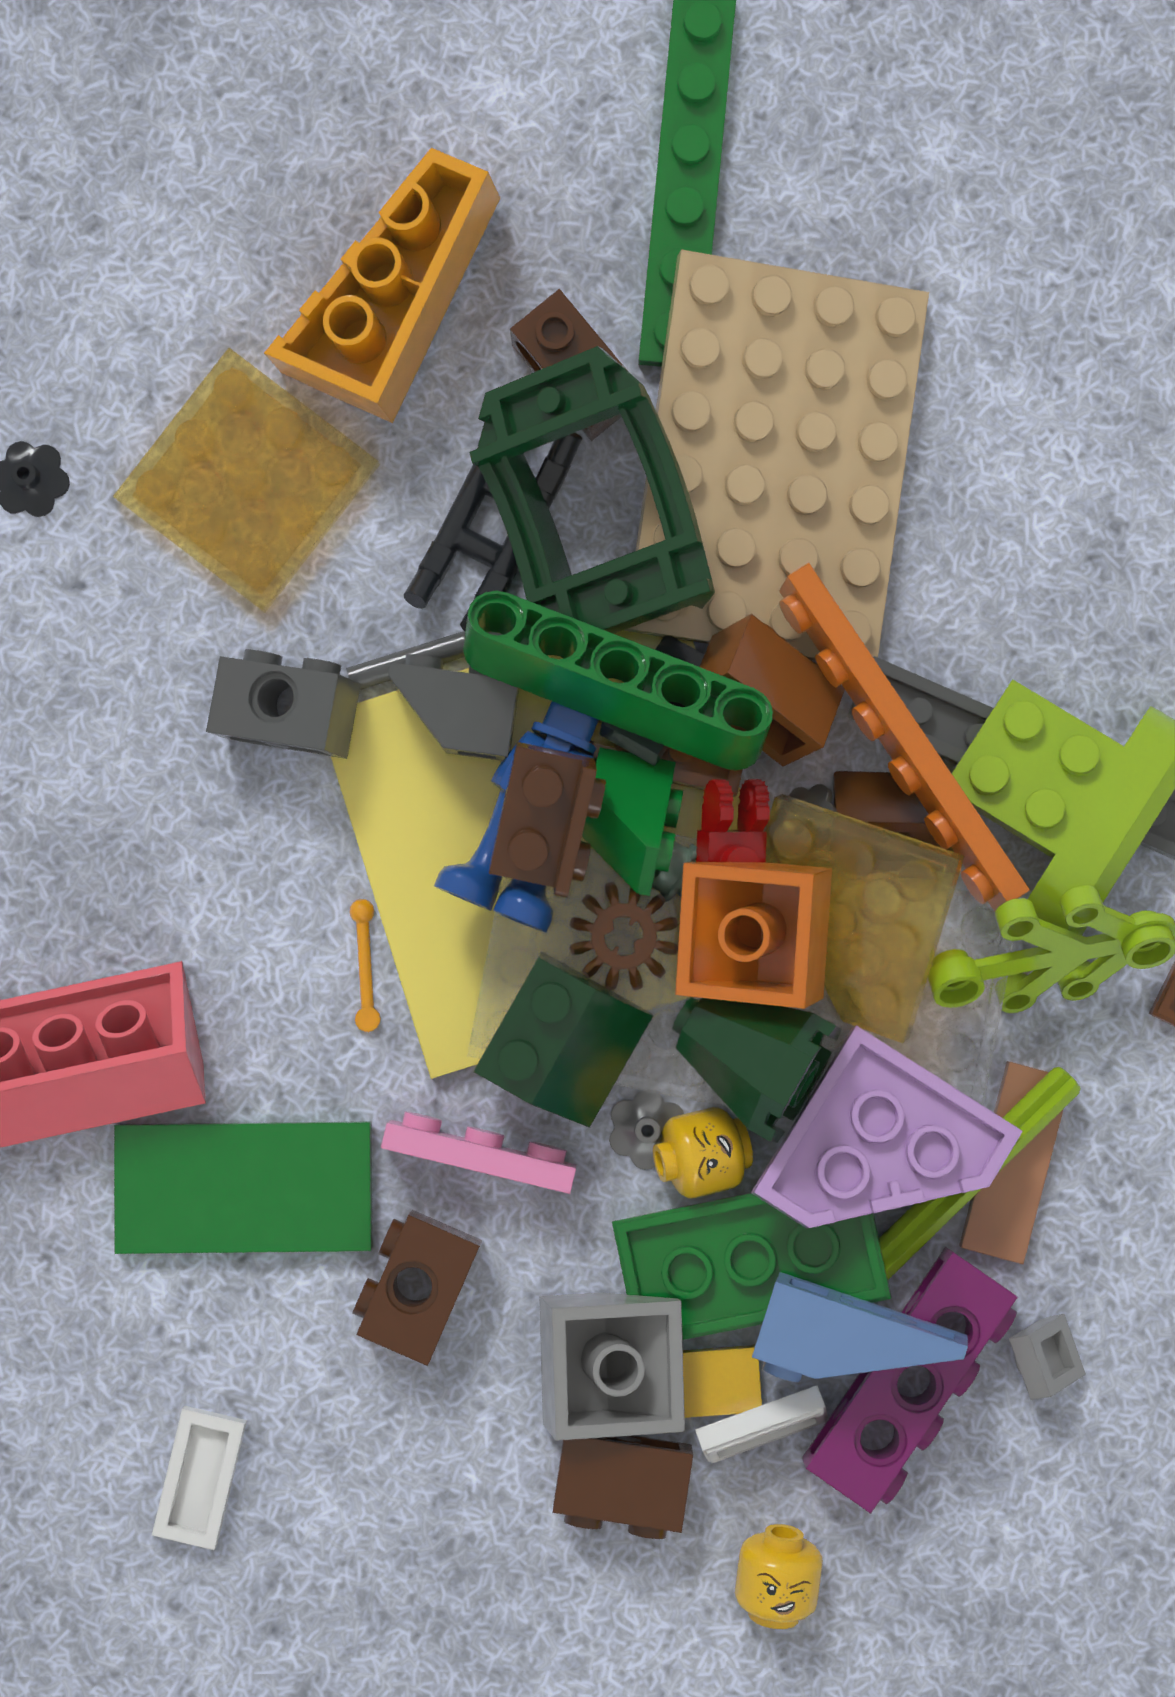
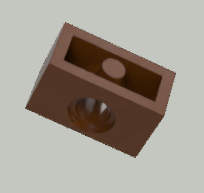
[352,1210,482,1366]

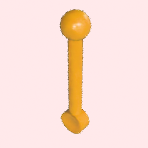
[349,899,381,1032]

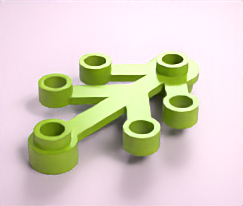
[927,885,1175,1013]

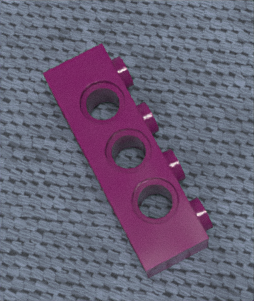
[802,1246,1018,1514]

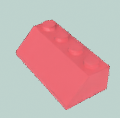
[0,961,206,1148]

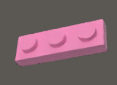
[381,1111,577,1194]

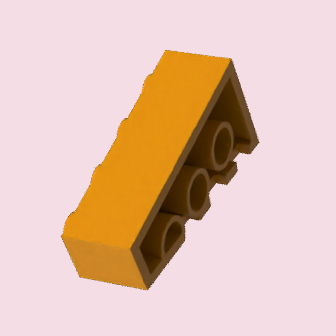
[264,148,500,423]

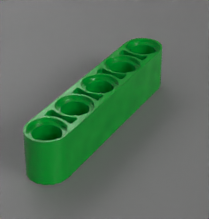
[463,591,773,771]

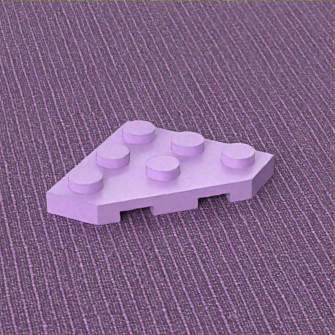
[751,1025,1023,1228]

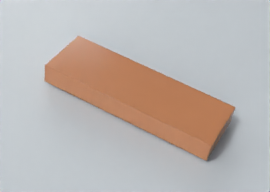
[959,1061,1064,1264]

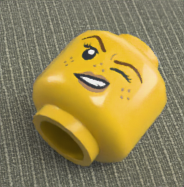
[653,1107,753,1199]
[735,1524,823,1629]

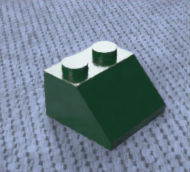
[474,951,654,1128]

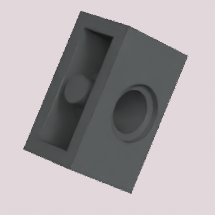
[206,649,361,759]

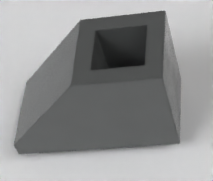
[388,654,519,761]

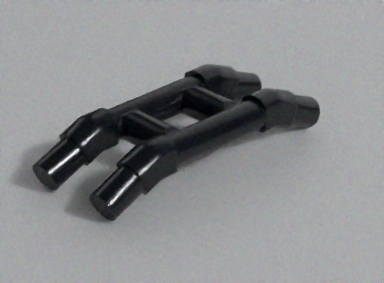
[404,432,583,631]

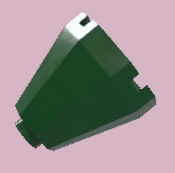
[672,997,842,1143]

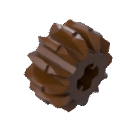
[570,882,678,990]

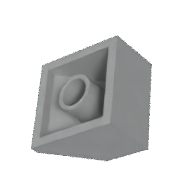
[539,1293,685,1441]

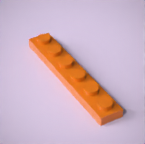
[779,563,1030,912]

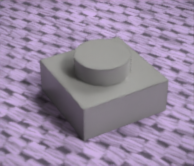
[1009,1314,1086,1400]

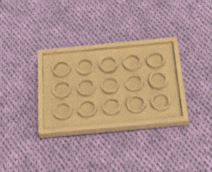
[624,250,929,661]

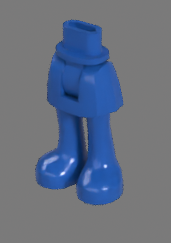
[434,701,599,933]

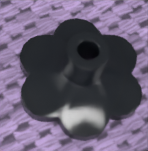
[0,441,70,517]

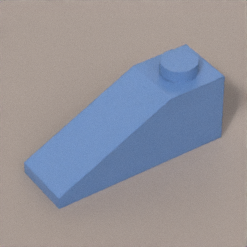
[752,1272,968,1382]

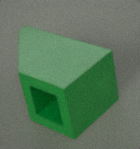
[582,747,684,896]

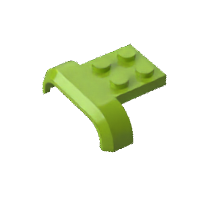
[952,679,1175,935]

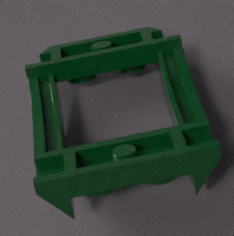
[469,346,715,634]

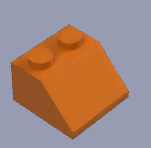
[675,862,832,1009]

